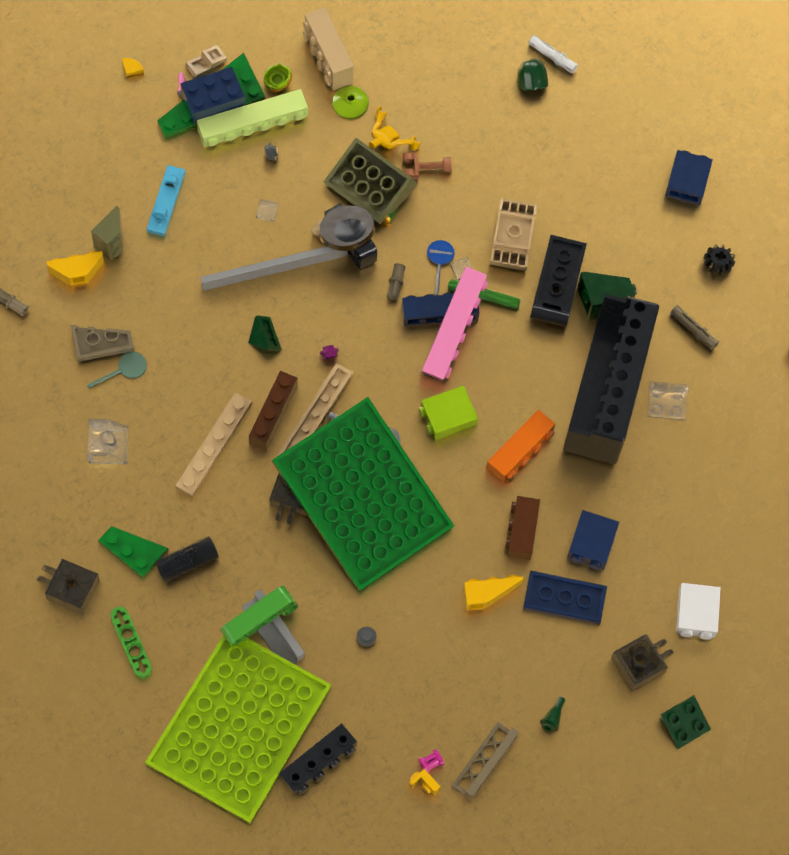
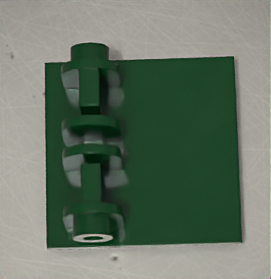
[659,695,711,749]

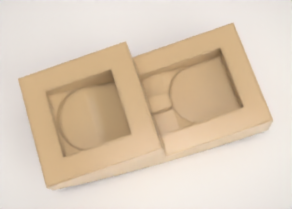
[185,45,227,79]

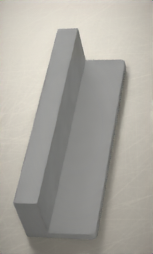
[242,589,305,664]

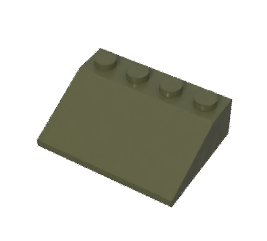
[323,138,418,224]

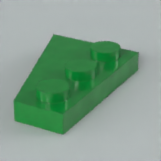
[98,526,169,579]

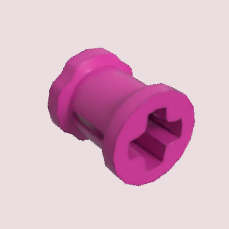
[418,749,444,773]

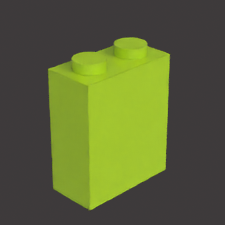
[419,385,478,441]

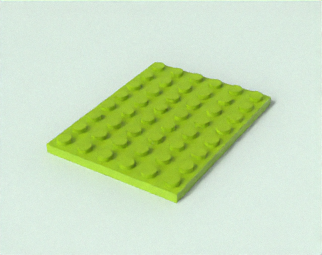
[145,635,332,824]

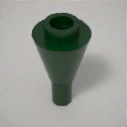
[540,696,565,732]

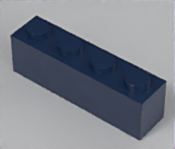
[401,293,479,326]

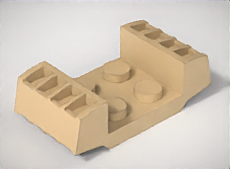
[490,198,537,271]

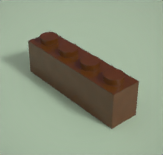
[249,371,298,451]

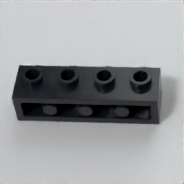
[279,723,357,796]

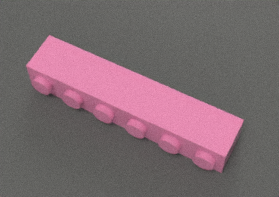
[421,266,488,381]

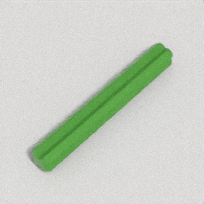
[448,279,520,309]

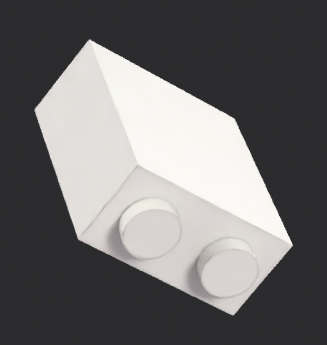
[676,583,721,640]

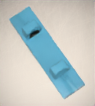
[147,165,186,237]

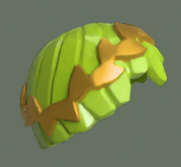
[264,63,292,92]

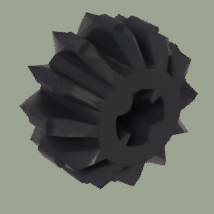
[703,244,735,276]

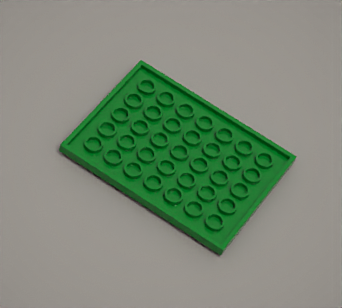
[272,397,454,591]

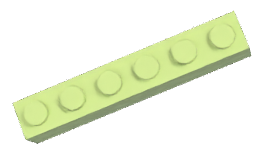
[197,89,308,147]

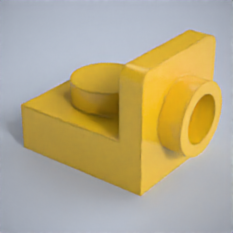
[409,769,441,796]

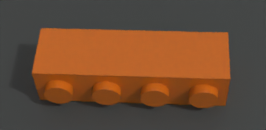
[486,409,555,483]

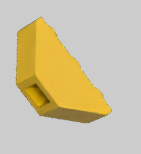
[46,251,104,286]

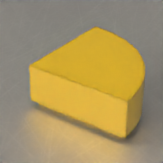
[121,58,144,77]

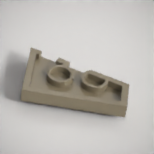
[71,325,134,362]

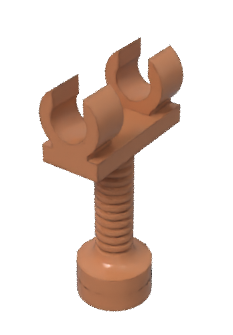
[403,152,452,180]

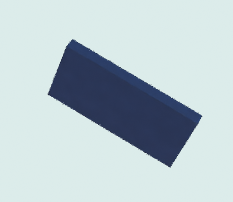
[523,570,607,625]

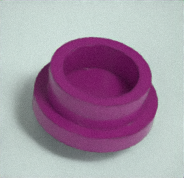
[320,345,339,359]

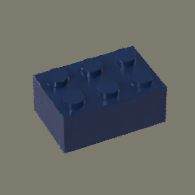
[180,67,245,124]

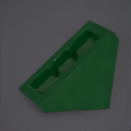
[248,315,282,352]

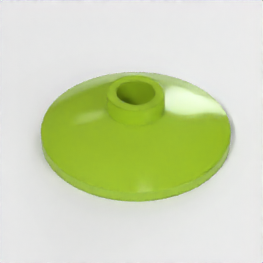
[332,86,369,119]

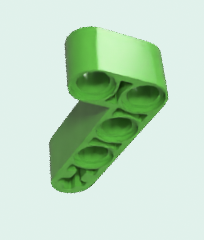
[220,586,298,647]

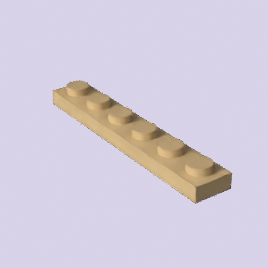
[277,363,353,456]
[175,393,252,497]

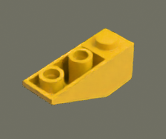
[463,575,523,610]

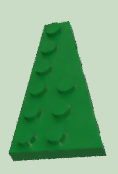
[157,52,265,138]

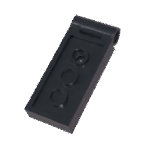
[530,235,587,327]

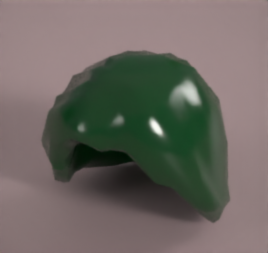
[517,58,549,91]

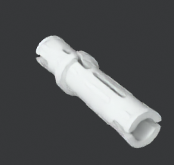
[528,35,578,74]

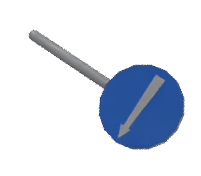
[427,240,455,295]

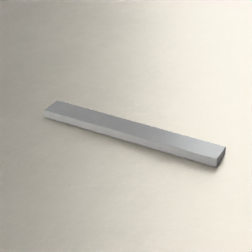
[201,246,348,291]

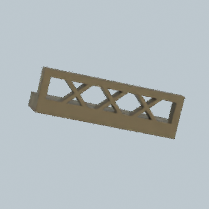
[451,722,519,800]

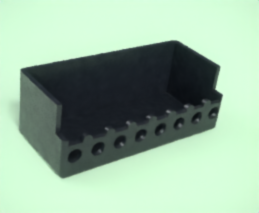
[563,294,659,464]

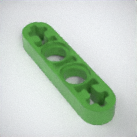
[111,607,152,679]

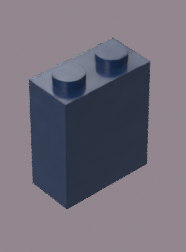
[665,150,713,205]
[567,510,619,570]

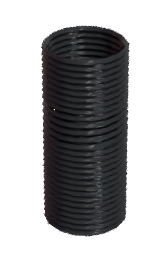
[155,536,219,583]

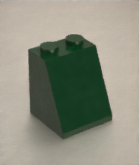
[577,272,637,321]

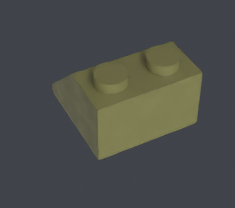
[91,206,123,261]

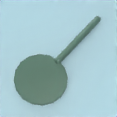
[87,352,147,388]

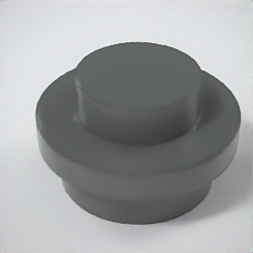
[264,143,279,161]
[357,627,376,646]

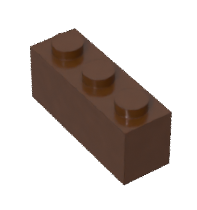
[505,496,540,560]

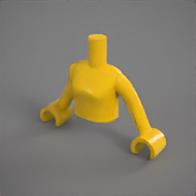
[368,106,421,150]

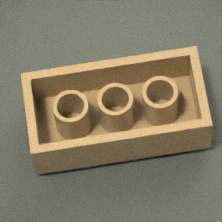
[303,7,354,91]

